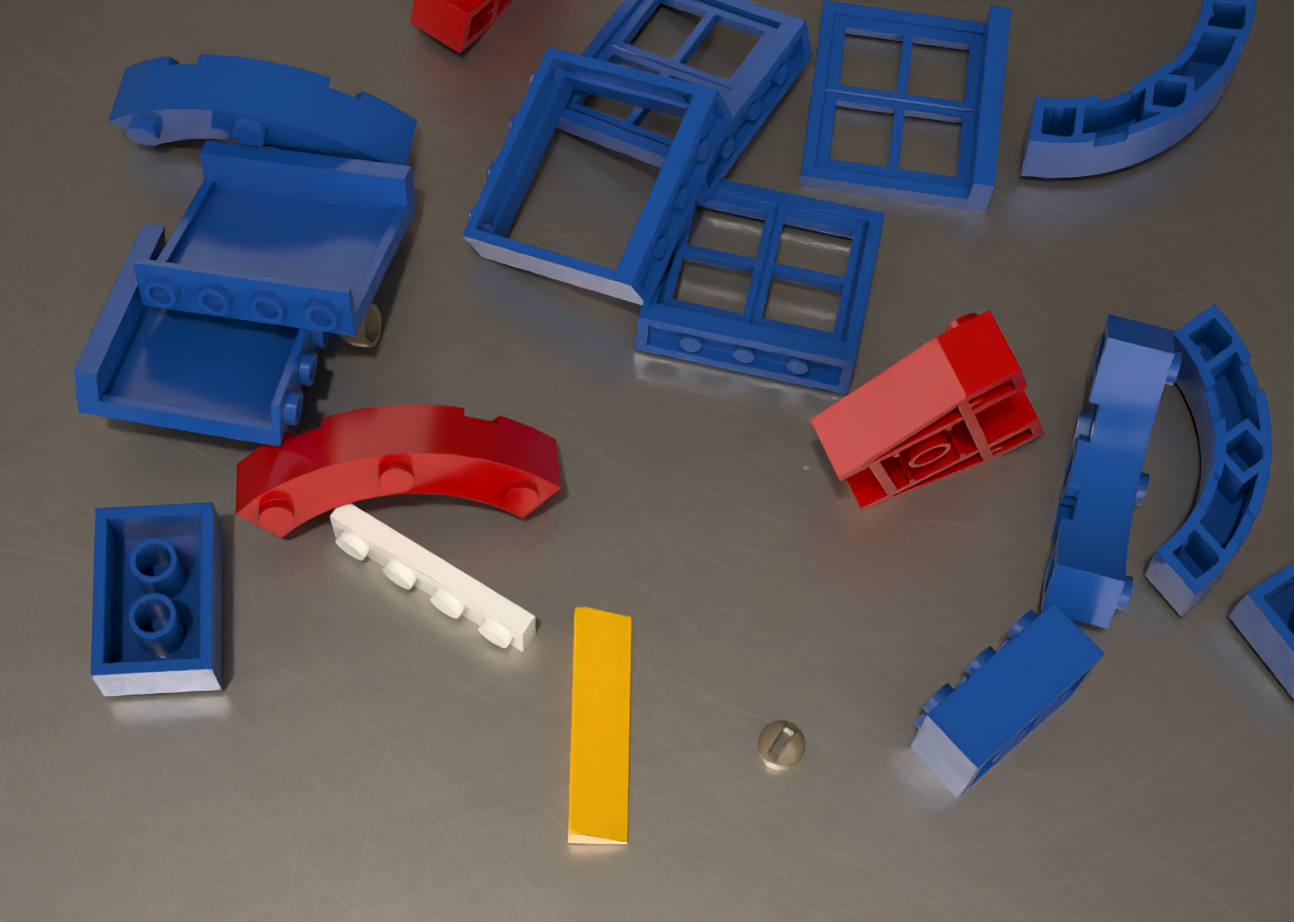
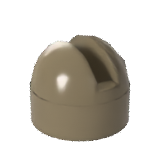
[338,304,381,347]
[757,720,805,770]

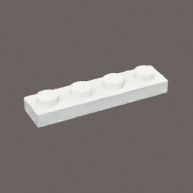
[330,503,536,652]

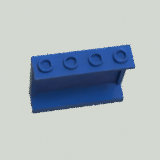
[133,140,416,336]
[73,223,330,447]

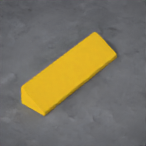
[568,607,632,844]

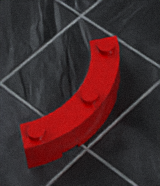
[235,404,561,538]

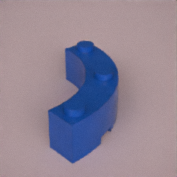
[1020,0,1257,178]
[109,54,417,165]
[1144,304,1272,617]
[1041,314,1182,629]

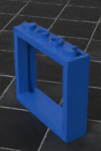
[462,47,732,307]

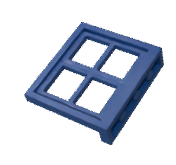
[556,0,812,203]
[799,0,1011,212]
[635,179,885,395]

